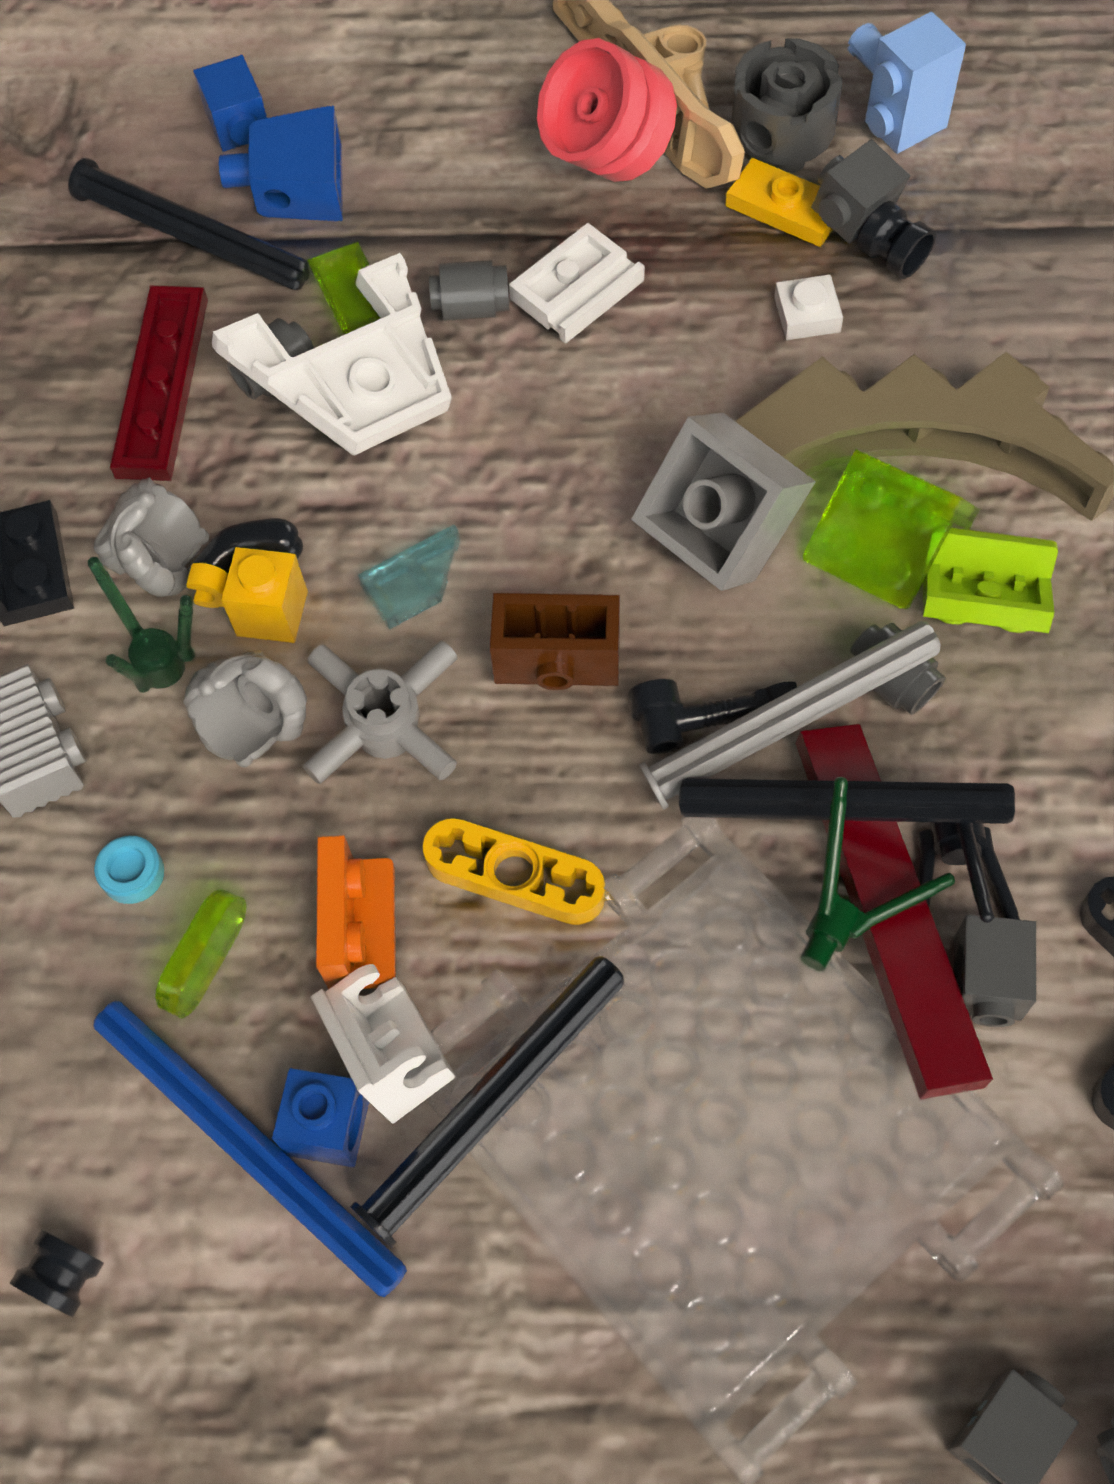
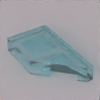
[358,524,460,630]

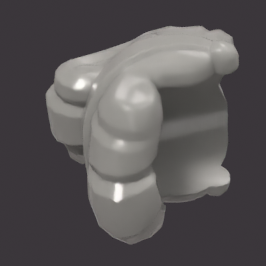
[94,477,210,597]
[183,650,307,768]

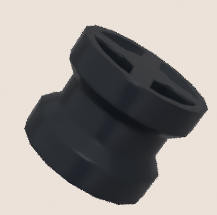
[9,1229,104,1317]

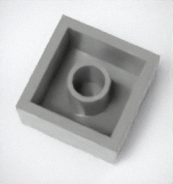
[631,413,816,591]

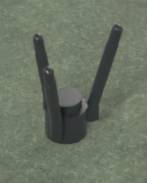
[918,822,1020,923]

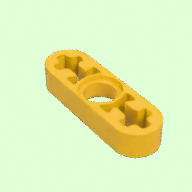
[423,818,605,925]

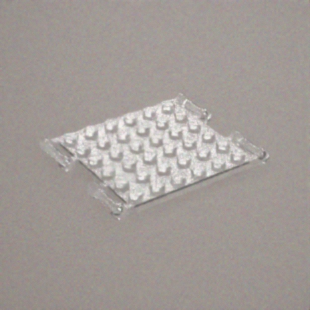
[426,816,1064,1484]

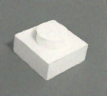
[774,274,843,341]

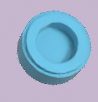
[94,836,164,904]

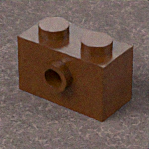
[490,593,620,690]

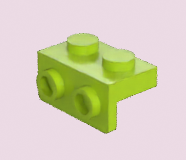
[923,526,1058,633]

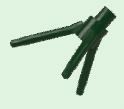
[800,777,955,971]

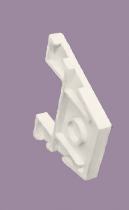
[212,253,452,456]

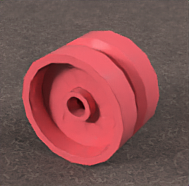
[537,38,677,182]

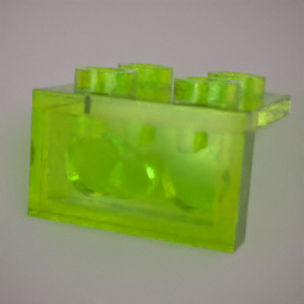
[802,449,980,610]

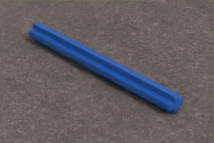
[93,1001,407,1297]

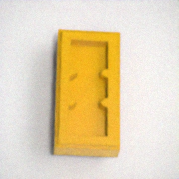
[725,158,833,247]

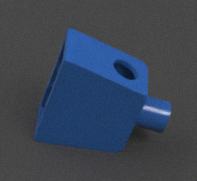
[219,106,343,221]

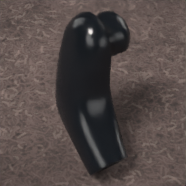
[187,518,303,573]

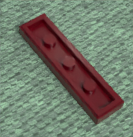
[110,285,208,481]

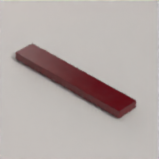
[795,724,993,1100]

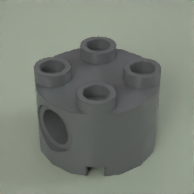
[732,38,842,173]

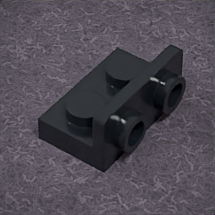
[0,500,75,627]

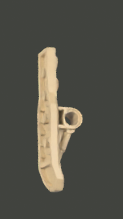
[553,0,745,189]

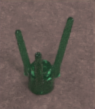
[87,557,196,693]

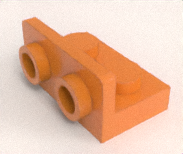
[316,835,396,989]

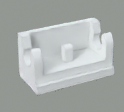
[311,964,456,1124]

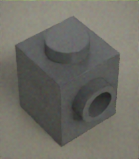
[811,139,910,244]

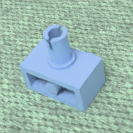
[847,11,966,154]

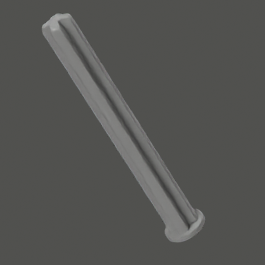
[639,621,941,810]

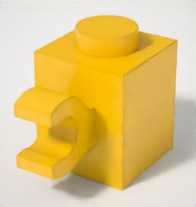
[186,547,308,643]

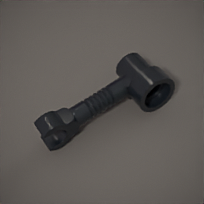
[628,679,797,754]

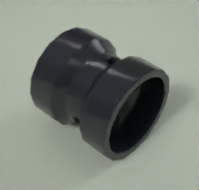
[857,201,937,279]

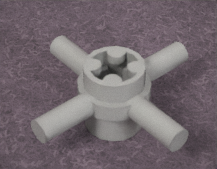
[303,641,458,784]

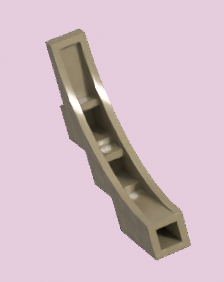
[735,352,1114,521]

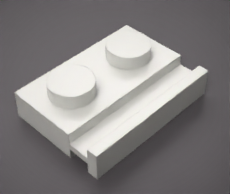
[509,223,644,344]

